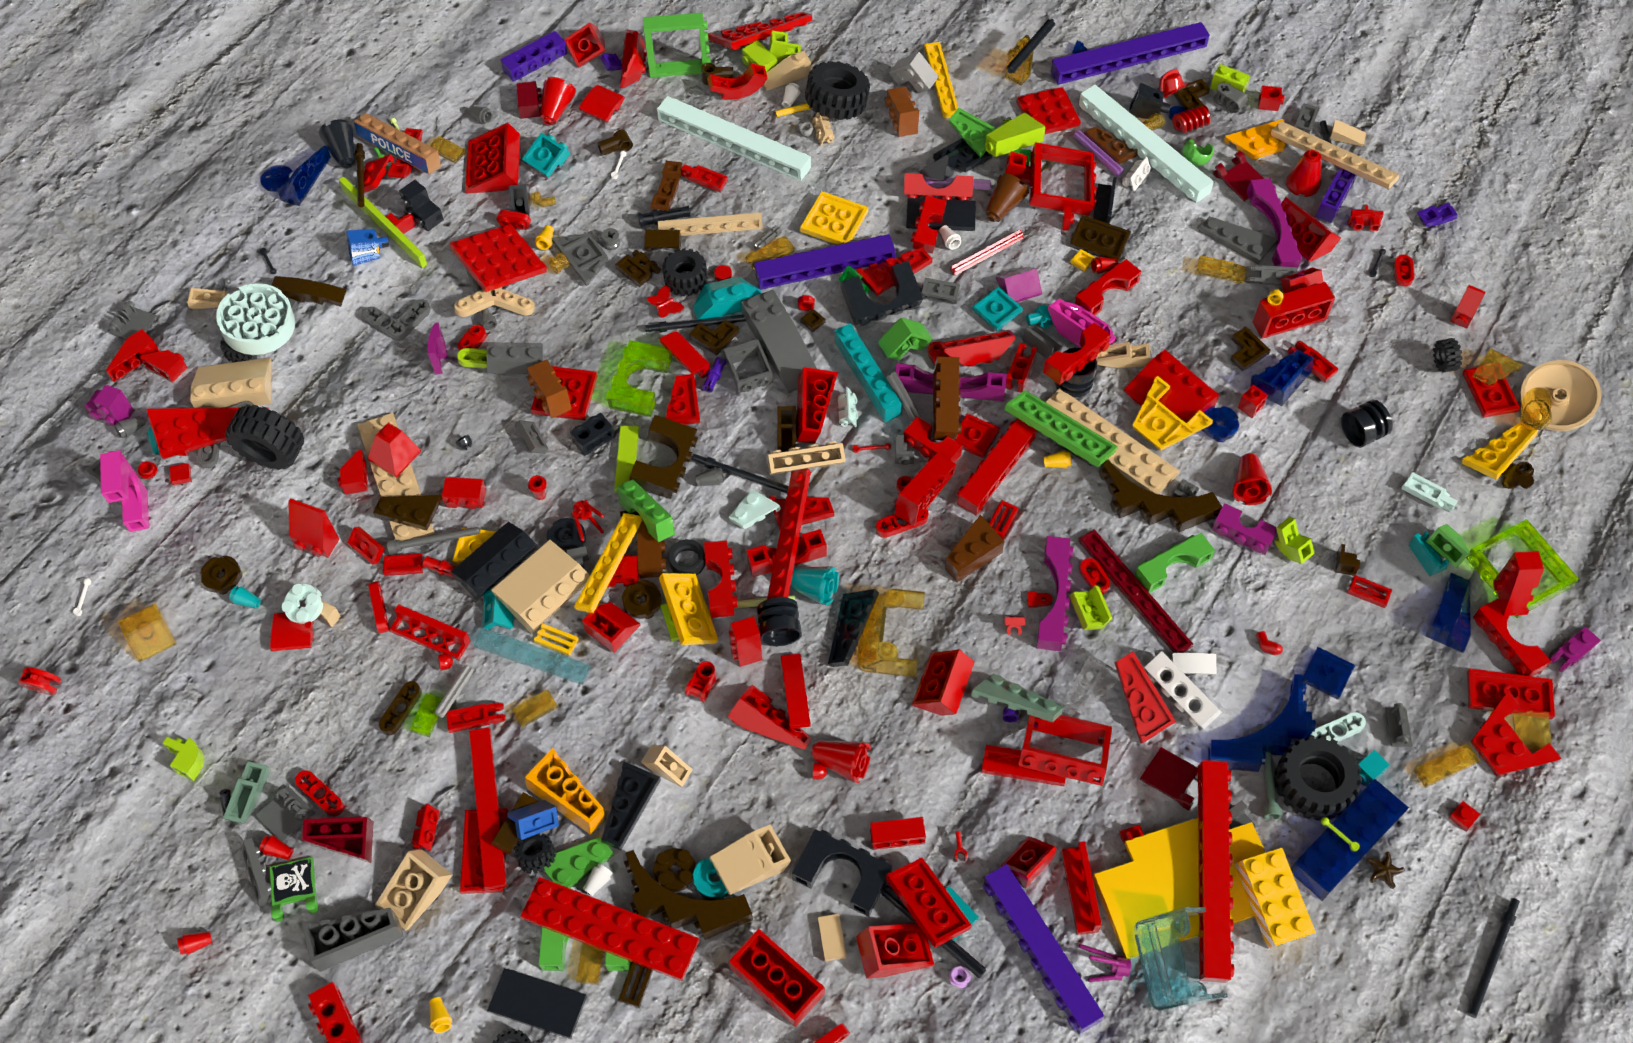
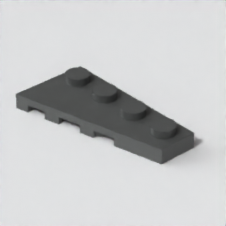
[1199,216,1278,265]

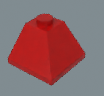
[564,22,606,68]
[368,422,421,478]

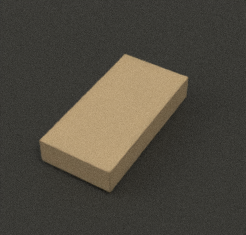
[818,914,846,962]

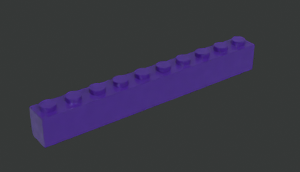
[1051,22,1210,85]

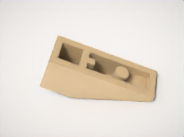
[763,51,811,91]

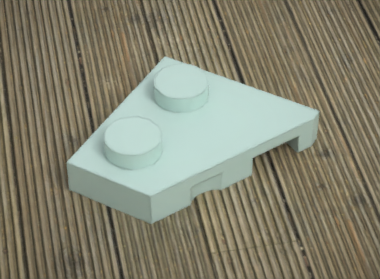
[728,489,781,529]

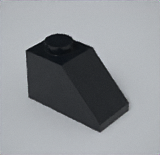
[509,184,531,217]

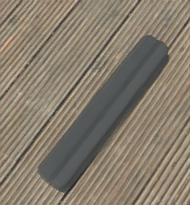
[886,371,921,422]

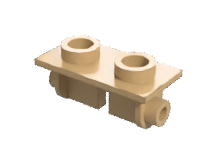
[812,112,835,146]

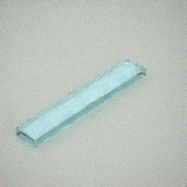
[473,628,591,685]

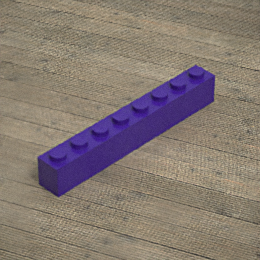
[754,234,895,290]
[983,864,1105,1035]

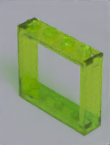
[1466,519,1579,618]

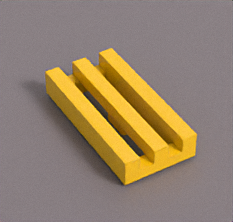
[534,623,579,656]

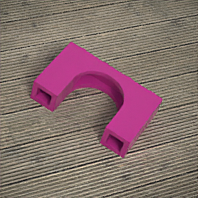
[100,450,149,532]

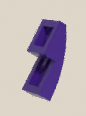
[1417,202,1458,227]

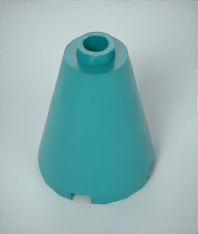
[790,566,839,606]

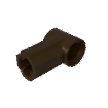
[701,63,733,85]
[597,129,633,156]

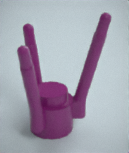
[1079,944,1131,982]

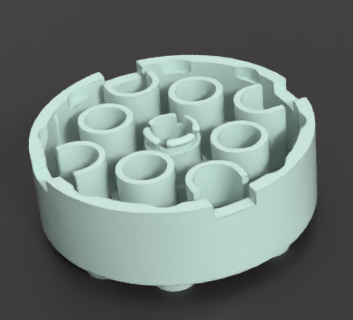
[216,284,295,355]

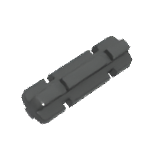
[754,225,782,252]

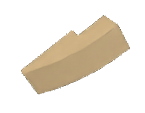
[1096,342,1152,368]

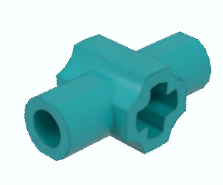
[1026,304,1054,328]

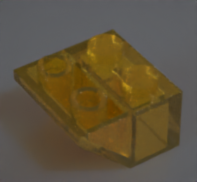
[1005,34,1034,86]

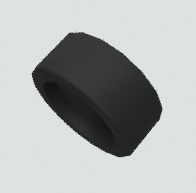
[668,539,706,575]

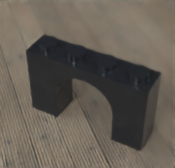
[840,260,923,326]
[792,829,892,917]

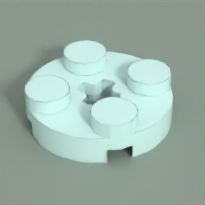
[282,584,323,624]

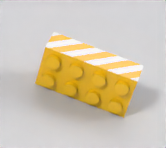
[1235,848,1316,949]

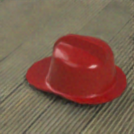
[1157,69,1187,98]

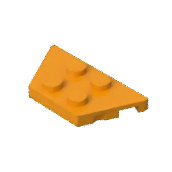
[1224,119,1285,160]

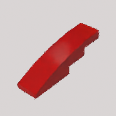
[781,653,811,729]

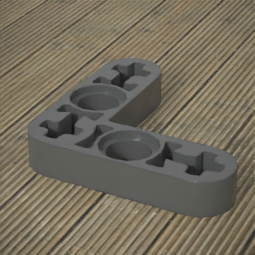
[363,299,431,341]

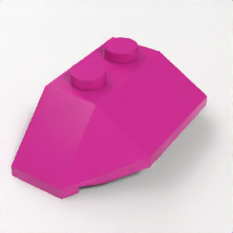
[1048,299,1116,348]

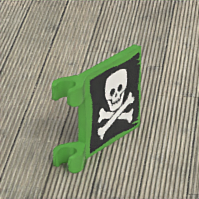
[270,857,319,922]

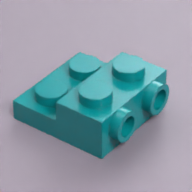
[522,132,571,178]

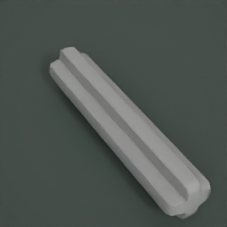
[434,665,474,718]

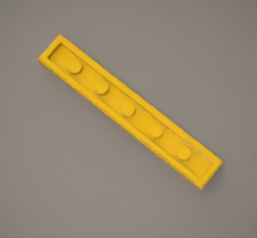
[924,42,958,119]
[574,513,642,613]

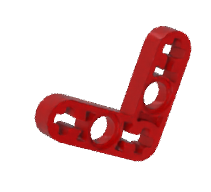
[876,476,929,538]

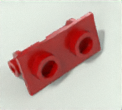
[411,804,440,851]

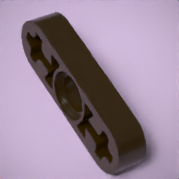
[379,681,422,735]

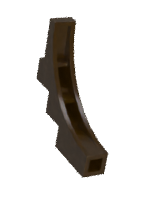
[1099,459,1223,532]
[624,850,753,940]

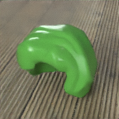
[1182,139,1214,167]

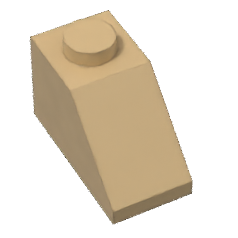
[641,745,693,787]

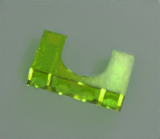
[606,340,673,417]

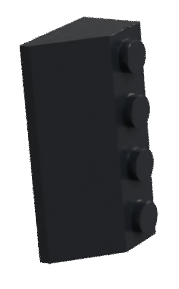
[450,521,537,601]

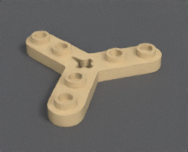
[454,287,535,317]

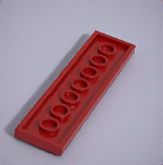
[520,877,700,981]

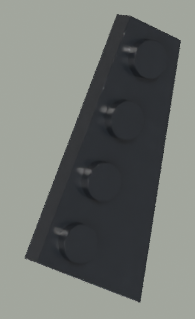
[828,589,879,667]

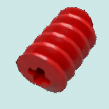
[1172,105,1210,134]

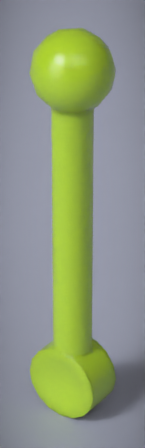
[1321,817,1360,851]

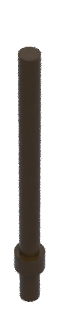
[355,143,365,208]

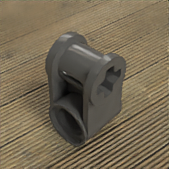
[1214,83,1248,113]

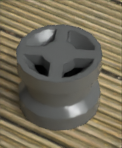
[601,228,620,250]

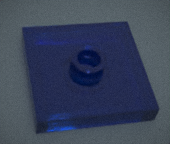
[1301,647,1355,700]

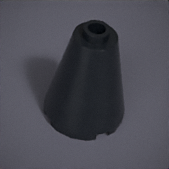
[319,119,355,168]

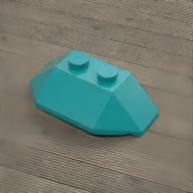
[693,276,762,320]

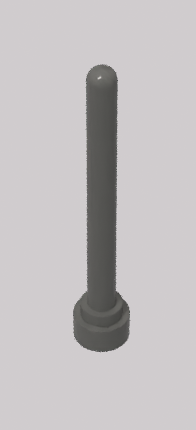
[465,268,497,330]
[387,527,480,555]

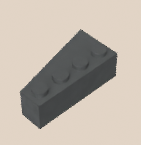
[302,908,404,972]

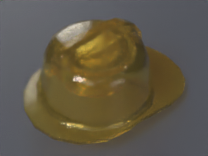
[1520,387,1552,431]

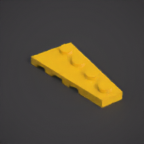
[1462,422,1538,480]

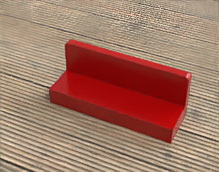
[660,330,710,379]

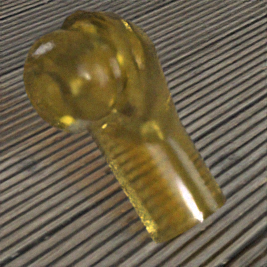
[531,192,556,207]

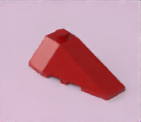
[1281,197,1341,262]
[727,685,812,750]

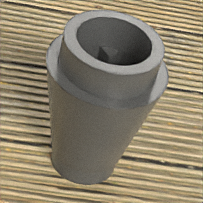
[468,106,493,124]
[114,415,145,438]
[696,467,724,486]

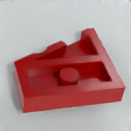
[364,154,394,193]

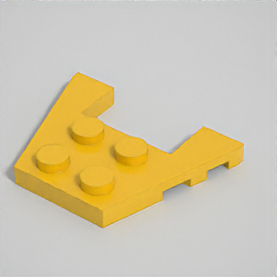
[1133,376,1213,451]

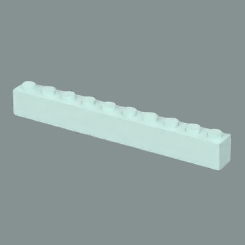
[1079,85,1214,203]
[657,96,811,181]

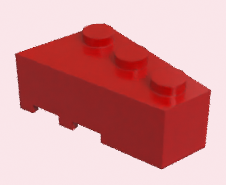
[1493,551,1544,616]

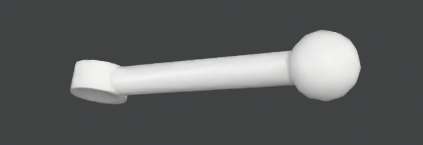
[611,151,626,179]
[73,578,92,616]

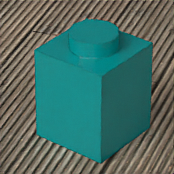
[1358,750,1390,787]

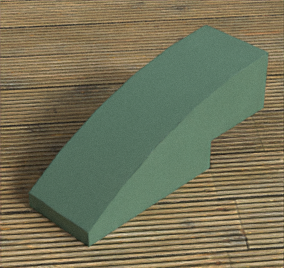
[223,761,271,824]

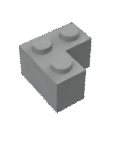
[889,52,939,93]

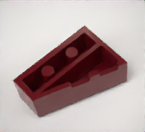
[302,817,374,863]

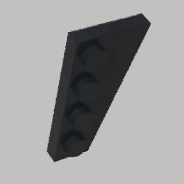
[601,762,661,850]

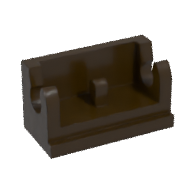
[644,229,682,251]

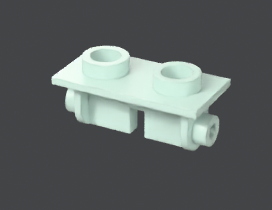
[838,387,858,427]

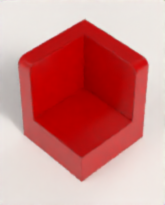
[386,213,416,234]

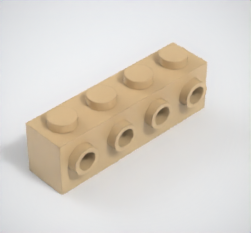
[766,441,846,476]

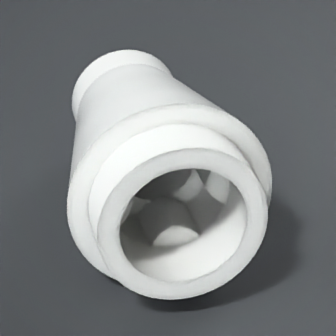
[782,83,801,108]
[939,225,961,250]
[582,863,613,896]

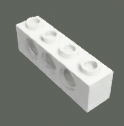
[1144,651,1222,729]

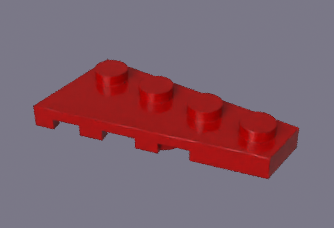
[856,248,933,296]
[1114,651,1176,743]

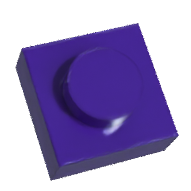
[600,53,622,71]

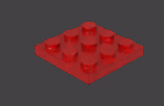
[1016,87,1081,134]
[531,366,598,421]

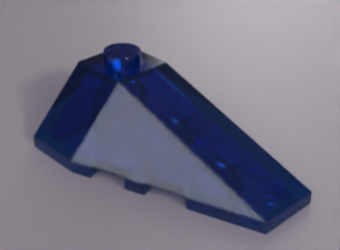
[277,146,331,206]
[1425,573,1471,653]

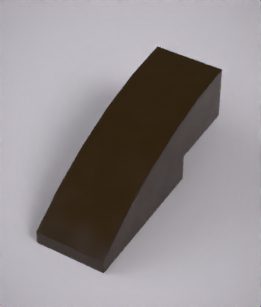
[777,406,796,452]

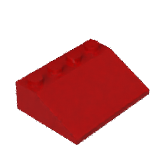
[465,122,520,194]
[1123,349,1219,423]

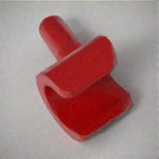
[954,831,967,862]

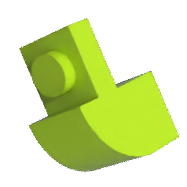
[770,31,801,63]
[1274,517,1315,564]
[162,737,205,781]

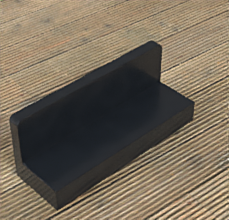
[1093,177,1117,224]

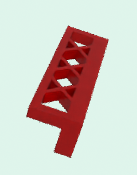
[389,604,471,661]
[981,744,1066,787]
[1061,841,1102,935]

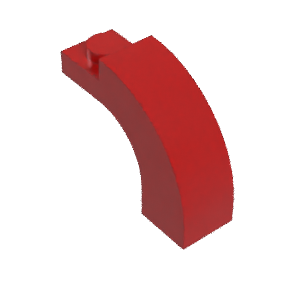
[707,63,768,100]

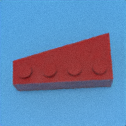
[797,367,839,444]
[894,453,956,526]

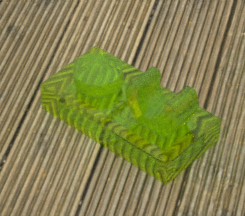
[409,693,443,738]

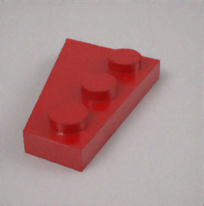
[666,374,701,425]
[769,496,834,531]

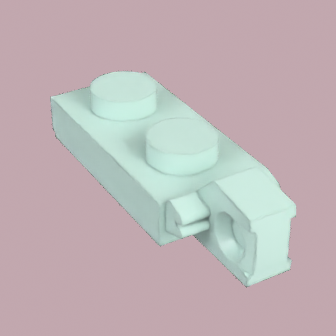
[1401,472,1458,512]

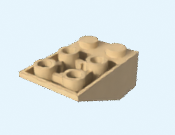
[710,824,791,895]

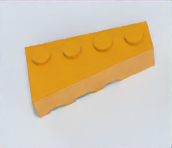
[525,748,605,835]

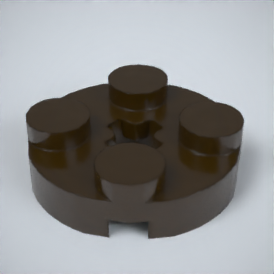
[201,556,243,595]
[622,580,662,619]
[653,848,696,892]

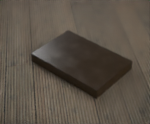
[1069,215,1131,262]

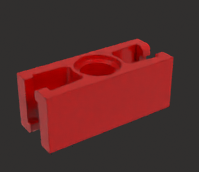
[1005,343,1037,393]
[870,817,926,850]

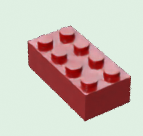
[1252,282,1335,339]
[729,929,825,1027]

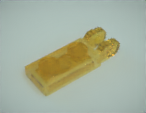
[745,236,794,270]
[1196,256,1247,283]

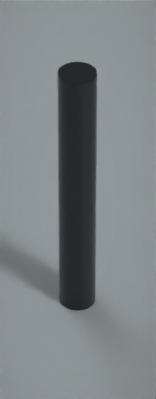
[1320,120,1332,144]

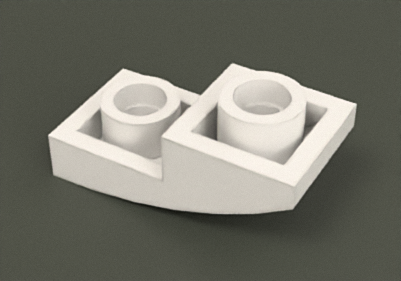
[1173,653,1217,675]

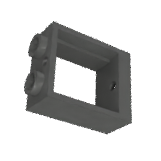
[724,339,773,393]

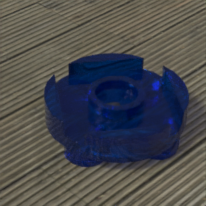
[1202,406,1240,443]

